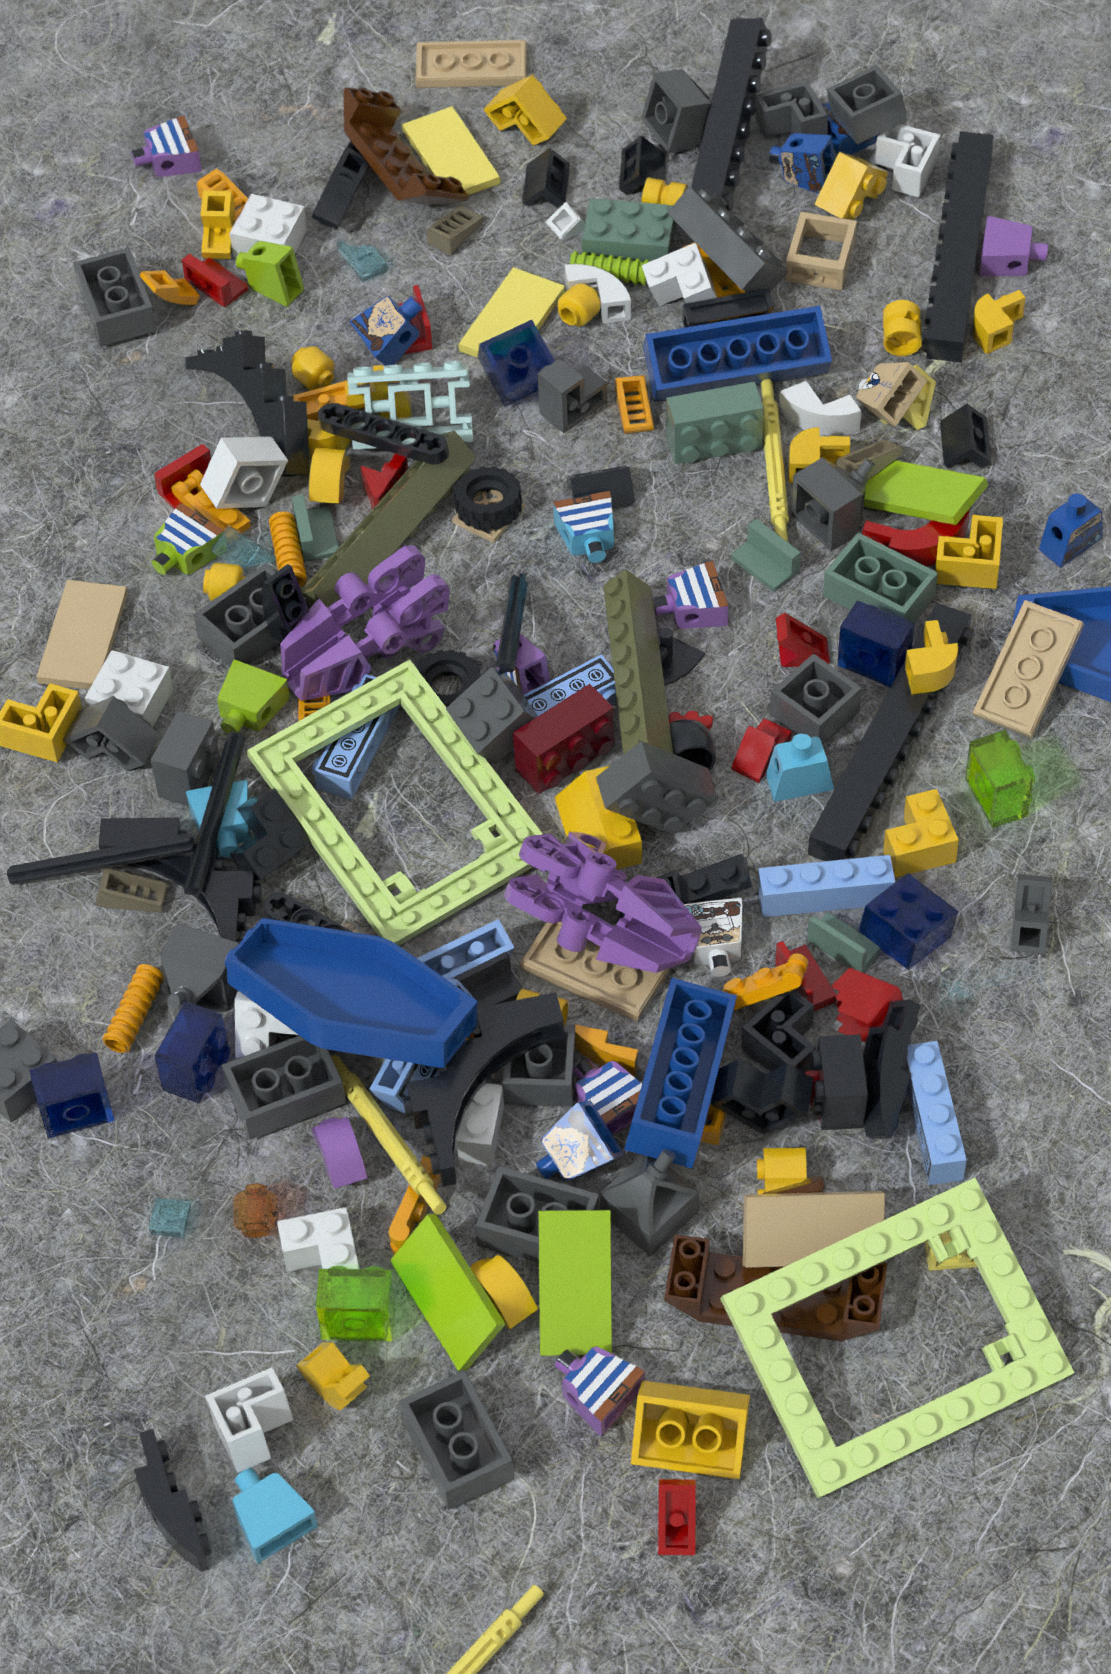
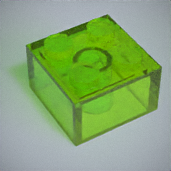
[965,730,1035,828]
[316,1266,395,1341]

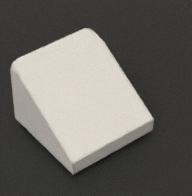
[546,202,585,241]

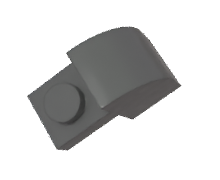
[1011,874,1052,954]

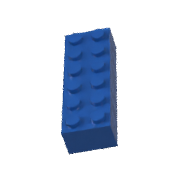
[643,306,832,402]
[624,977,737,1168]

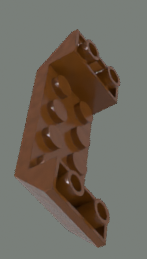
[343,87,470,206]
[664,1234,887,1341]

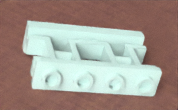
[347,361,473,449]

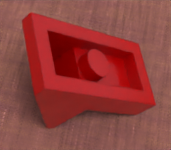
[360,454,408,509]
[776,612,830,667]
[731,718,792,783]
[658,1479,696,1555]

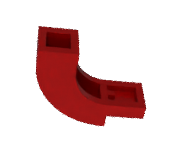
[862,509,970,567]

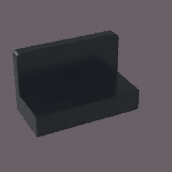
[619,135,665,195]
[522,148,570,209]
[940,404,991,468]
[566,465,635,507]
[452,952,523,1008]

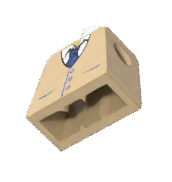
[856,362,927,427]

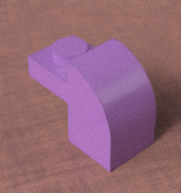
[311,1117,367,1189]

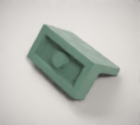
[292,494,339,562]
[731,519,801,591]
[807,912,881,973]

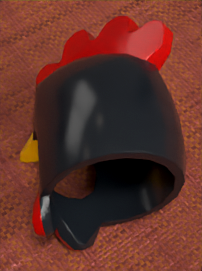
[668,711,716,771]

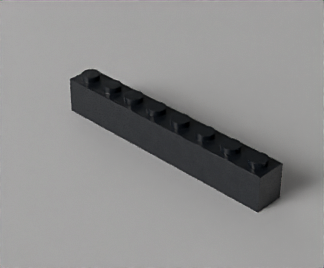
[691,18,772,212]

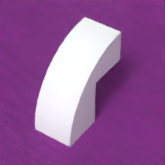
[565,264,631,324]
[779,381,861,436]

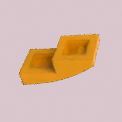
[140,270,200,305]
[575,1024,638,1077]

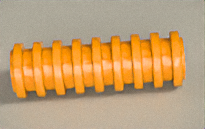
[268,511,307,588]
[102,964,165,1053]

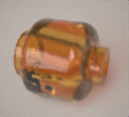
[233,1183,278,1238]

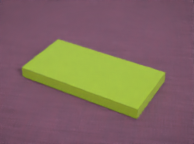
[863,460,988,525]
[539,1210,612,1356]
[390,1214,506,1371]

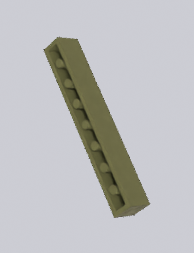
[301,430,477,609]
[603,569,673,755]

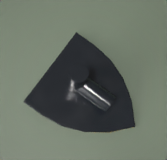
[657,628,705,686]

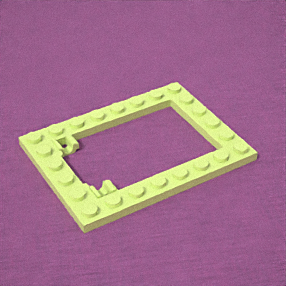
[247,659,542,946]
[720,1178,1075,1498]

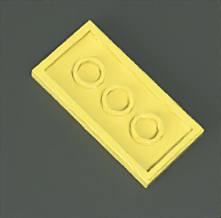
[402,106,500,195]
[458,267,565,370]

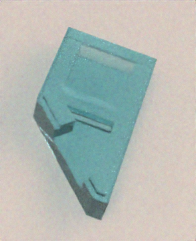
[337,241,388,282]
[211,524,275,567]

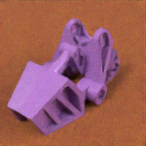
[280,545,450,701]
[504,831,702,973]

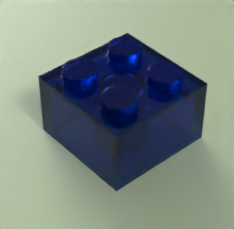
[477,319,555,407]
[837,600,914,687]
[858,873,959,970]
[154,1001,231,1104]
[29,1052,115,1139]

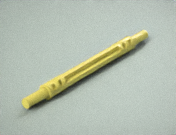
[761,379,789,542]
[331,1055,447,1215]
[446,1584,544,1674]

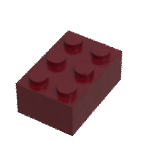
[513,684,614,794]

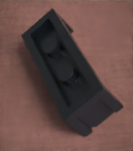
[682,288,774,328]

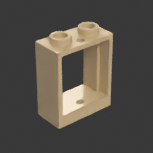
[785,212,857,290]

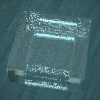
[149,1198,191,1238]

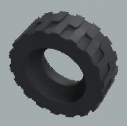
[454,466,522,531]
[416,650,481,708]

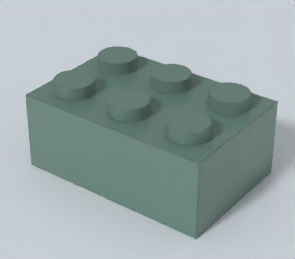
[582,198,675,262]
[666,382,764,464]
[823,533,938,637]

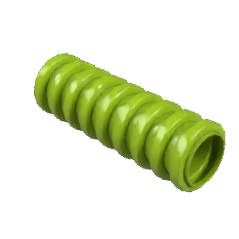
[570,250,650,286]

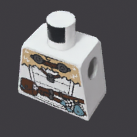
[684,897,742,977]

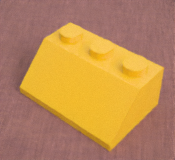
[554,765,642,870]
[630,1380,750,1479]

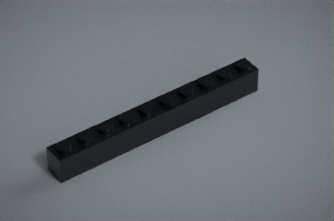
[922,131,994,363]
[808,603,974,861]

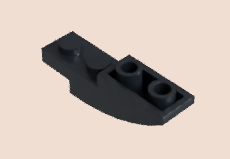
[311,140,370,230]
[261,564,309,643]
[618,854,752,918]
[863,1000,921,1139]
[134,1429,212,1572]

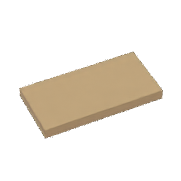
[416,40,526,88]
[36,580,128,689]
[972,600,1084,738]
[520,922,669,1022]
[743,1191,885,1268]

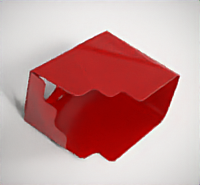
[831,968,904,1043]

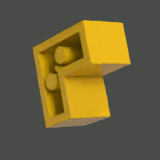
[483,75,567,146]
[814,152,888,220]
[935,515,1003,589]
[0,683,82,762]
[883,789,959,878]

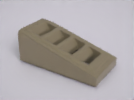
[427,205,484,255]
[836,439,903,480]
[95,868,169,913]

